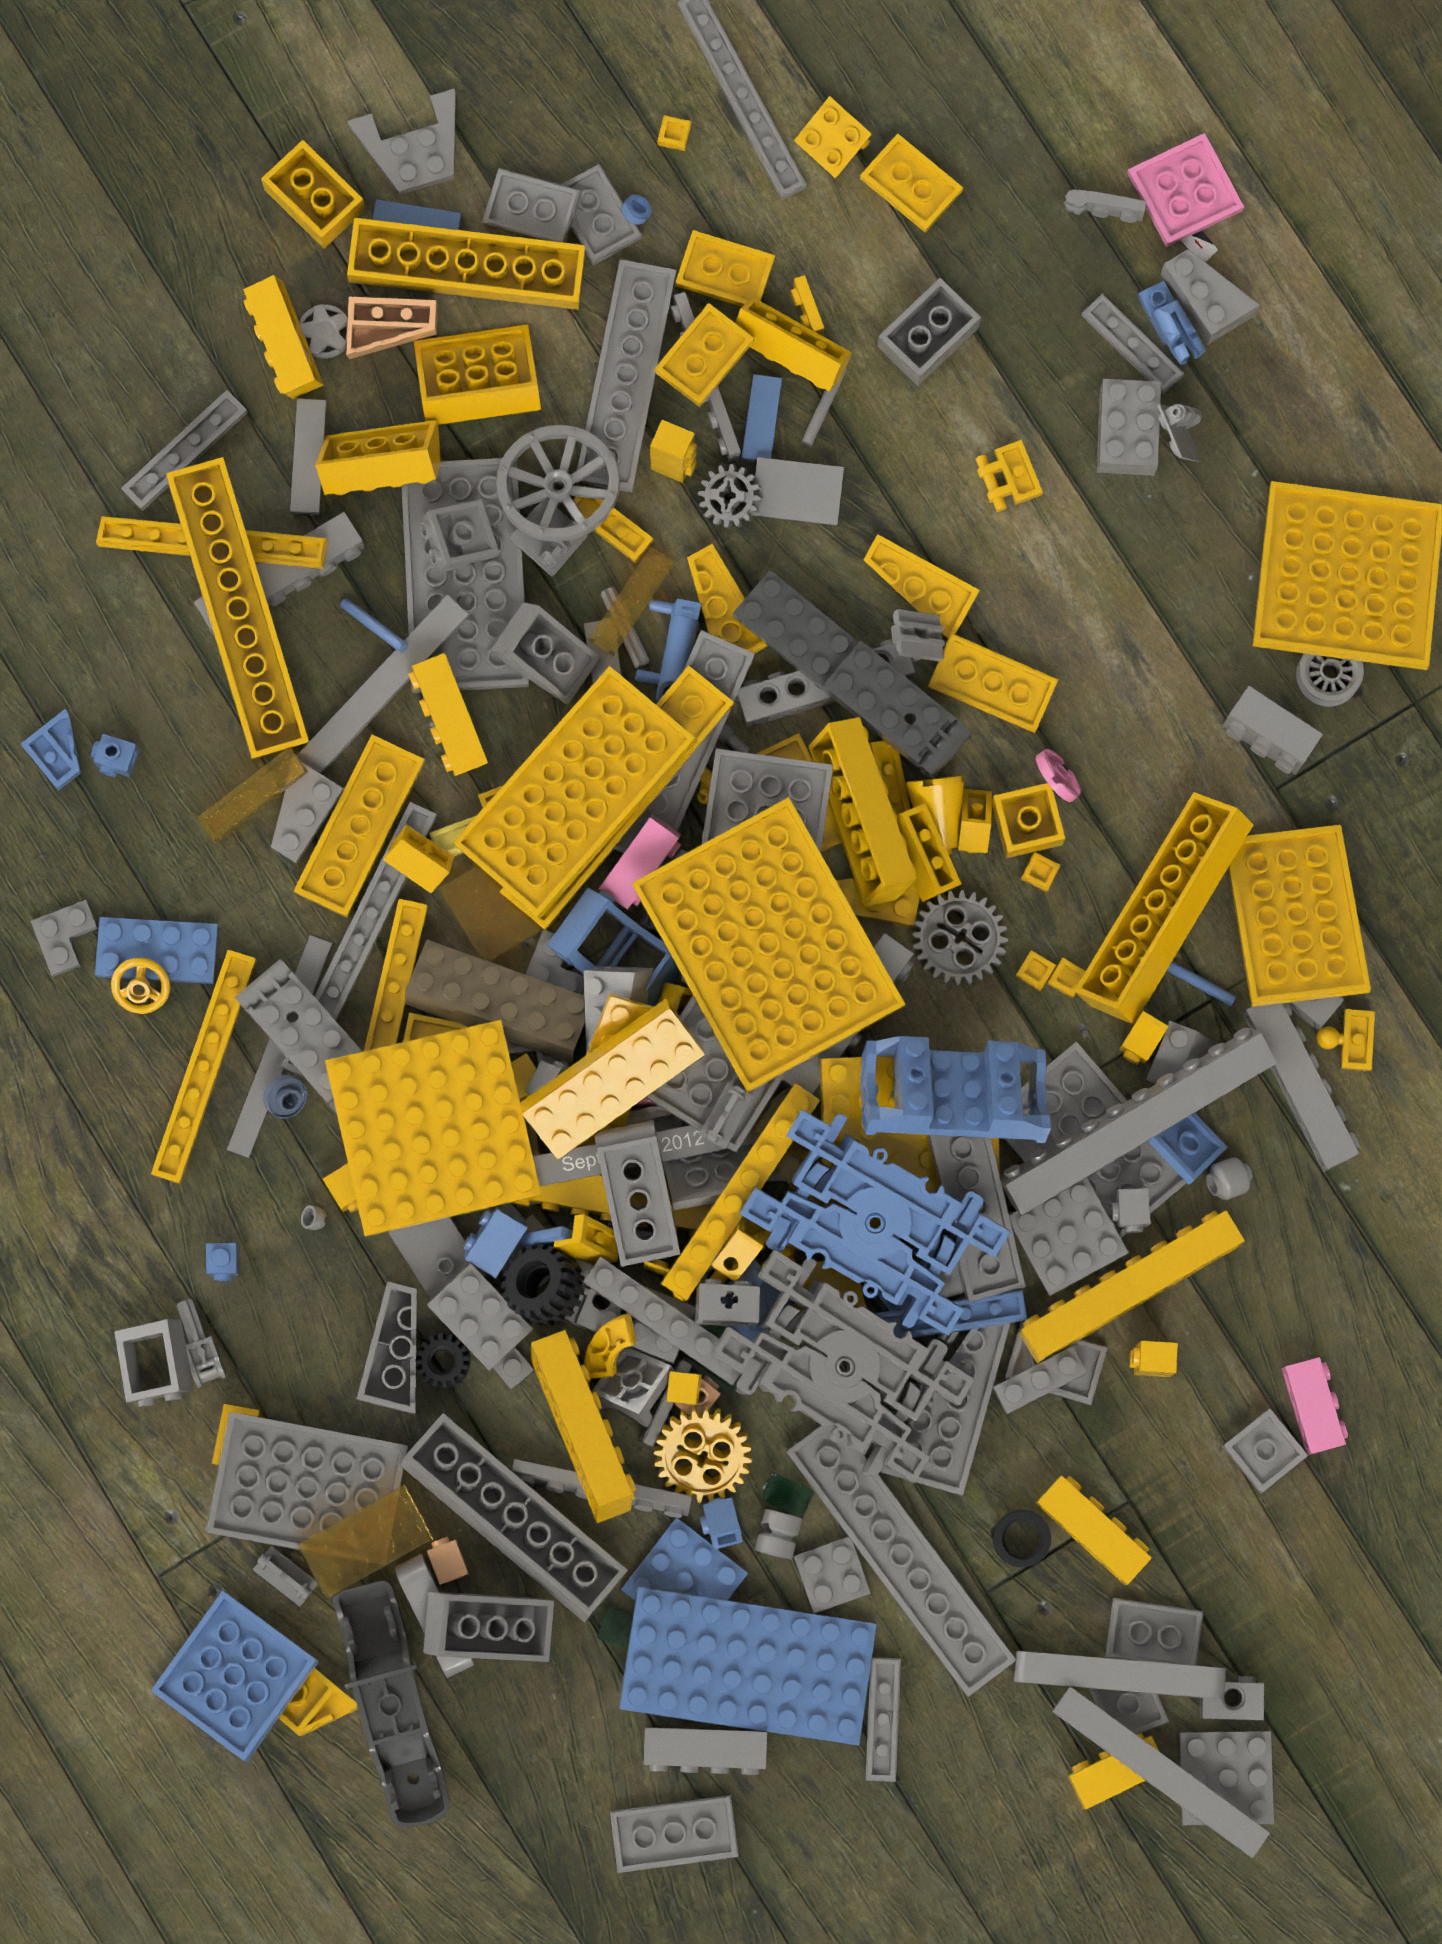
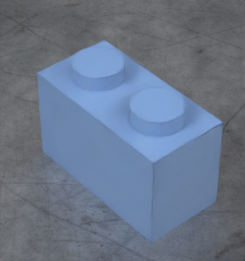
[463,1205,528,1278]

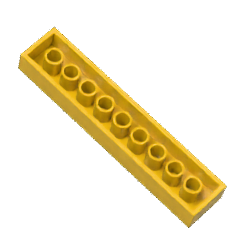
[166,457,309,759]

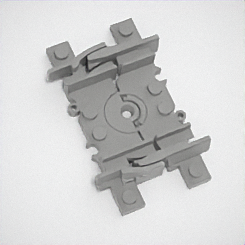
[711,1250,975,1483]

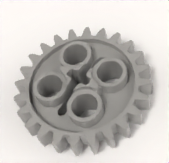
[911,890,1008,987]

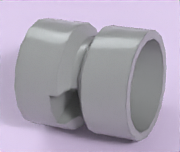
[755,1509,802,1560]

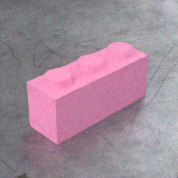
[599,814,681,910]
[1281,1357,1348,1455]

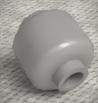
[1206,1157,1253,1200]

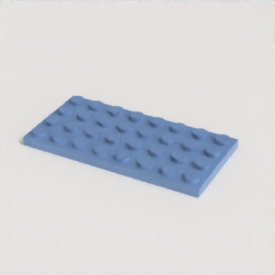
[619,1587,877,1745]

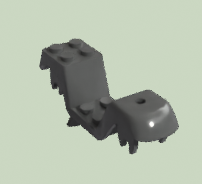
[332,1581,450,1828]

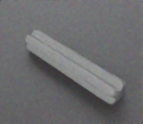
[601,587,649,668]

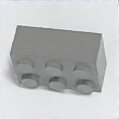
[877,278,981,386]
[1096,379,1161,476]
[1222,686,1323,775]
[426,1262,533,1370]

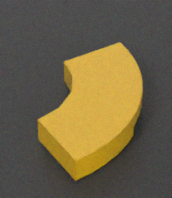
[584,1313,637,1379]

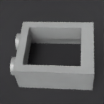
[114,1319,193,1407]

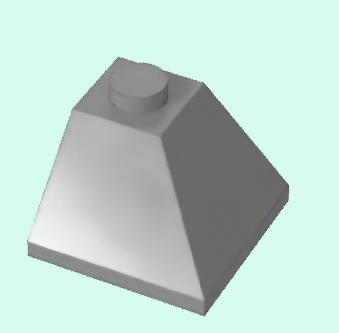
[1145,1021,1218,1084]

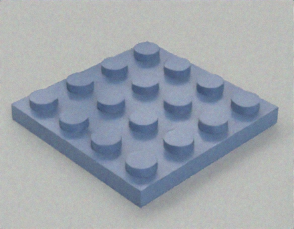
[151,1590,319,1762]

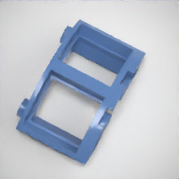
[547,888,680,1007]

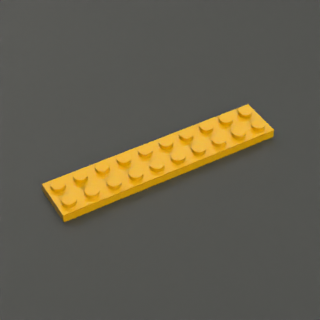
[500,665,734,930]

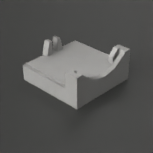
[591,1347,675,1427]

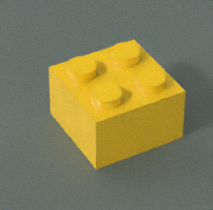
[992,783,1065,859]

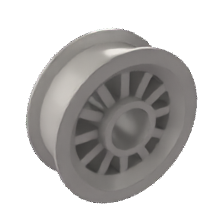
[1296,654,1364,707]

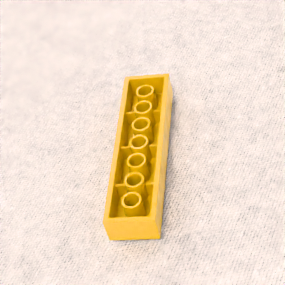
[347,218,585,310]
[1074,792,1253,1025]

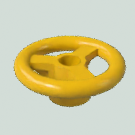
[111,957,170,1014]

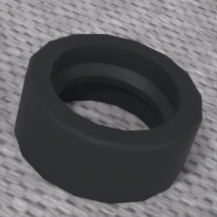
[993,1510,1051,1568]

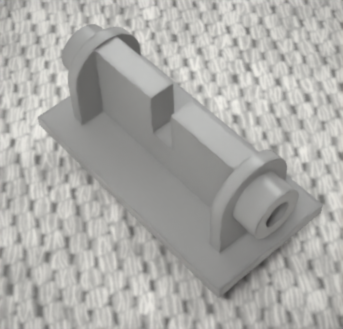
[699,1083,754,1150]
[253,1546,319,1607]

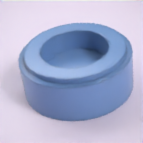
[621,194,652,225]

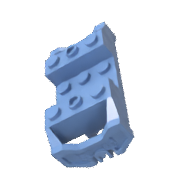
[860,1036,1051,1143]

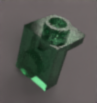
[761,1472,814,1519]

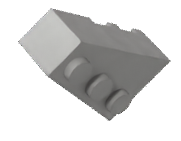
[1160,249,1260,345]

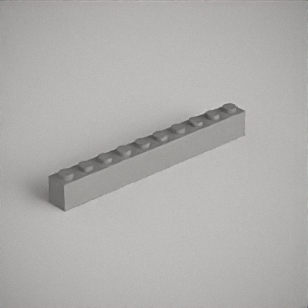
[1000,1027,1277,1215]

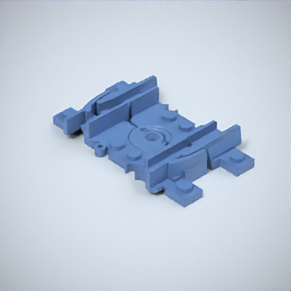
[740,1109,1010,1336]

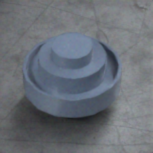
[263,1074,307,1119]

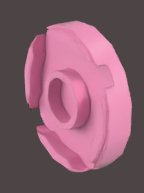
[1036,749,1081,802]

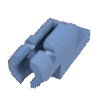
[1137,281,1206,365]

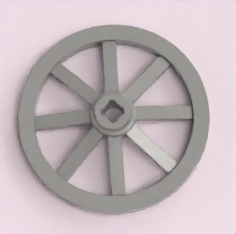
[496,425,620,542]

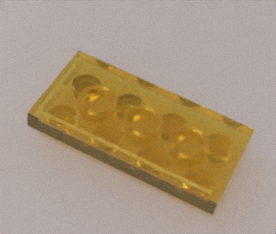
[297,1485,433,1598]

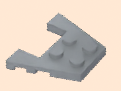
[347,89,456,195]

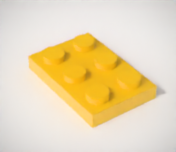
[860,133,963,233]
[675,230,775,307]
[654,303,754,407]

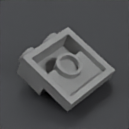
[420,499,500,573]

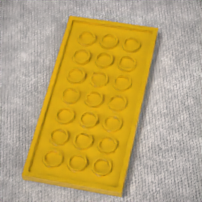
[453,666,697,919]

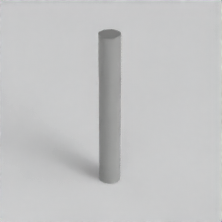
[801,368,847,447]

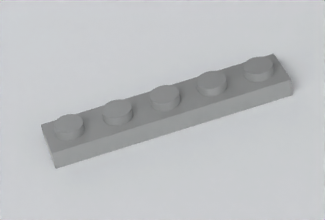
[121,390,248,511]

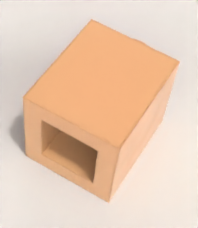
[427,1537,469,1586]

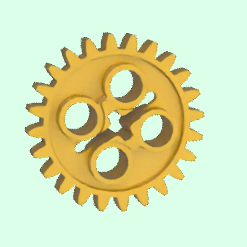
[654,1406,752,1503]

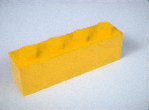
[243,275,324,399]
[735,297,852,392]
[408,653,488,776]
[1035,1475,1152,1585]

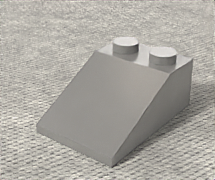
[491,603,600,704]

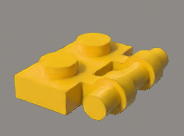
[975,440,1043,512]

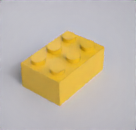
[261,140,366,249]

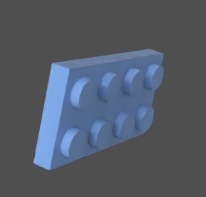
[95,917,219,984]

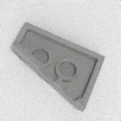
[271,757,344,863]

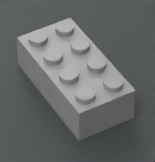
[423,1592,554,1662]

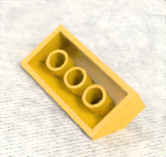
[315,420,441,495]

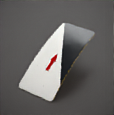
[1181,231,1218,262]

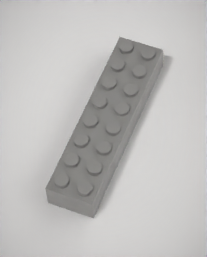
[401,1413,628,1623]

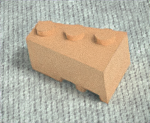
[346,297,438,359]

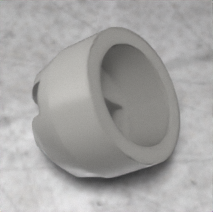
[301,1205,327,1230]

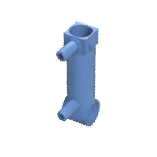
[635,598,701,704]

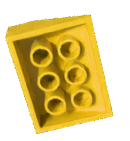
[414,324,541,425]

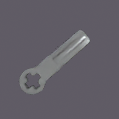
[177,1299,227,1388]

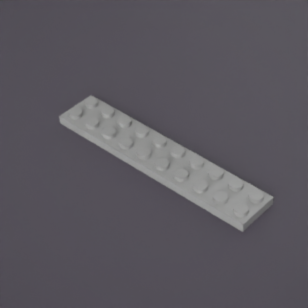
[786,1425,1016,1697]

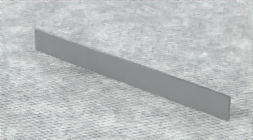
[227,935,332,1158]

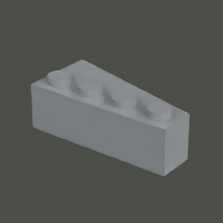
[584,966,653,1053]
[356,1281,417,1415]

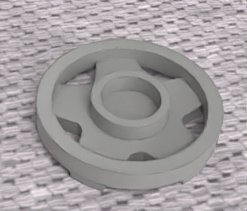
[299,304,348,359]

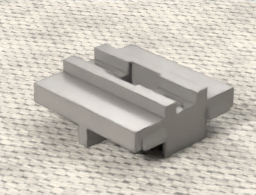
[891,609,945,661]

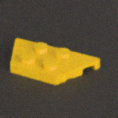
[279,1668,358,1736]

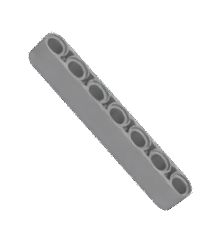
[1014,1651,1226,1699]

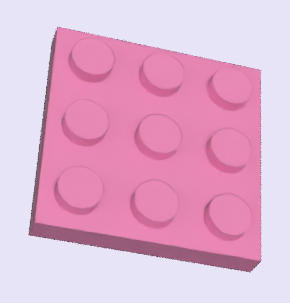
[1127,133,1244,247]

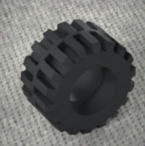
[502,1244,585,1326]

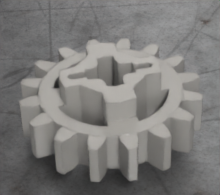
[698,464,762,529]

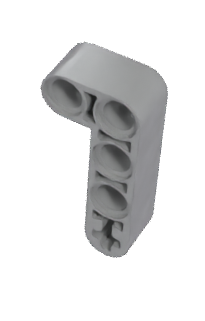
[395,1553,474,1678]

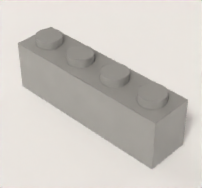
[644,1727,767,1775]

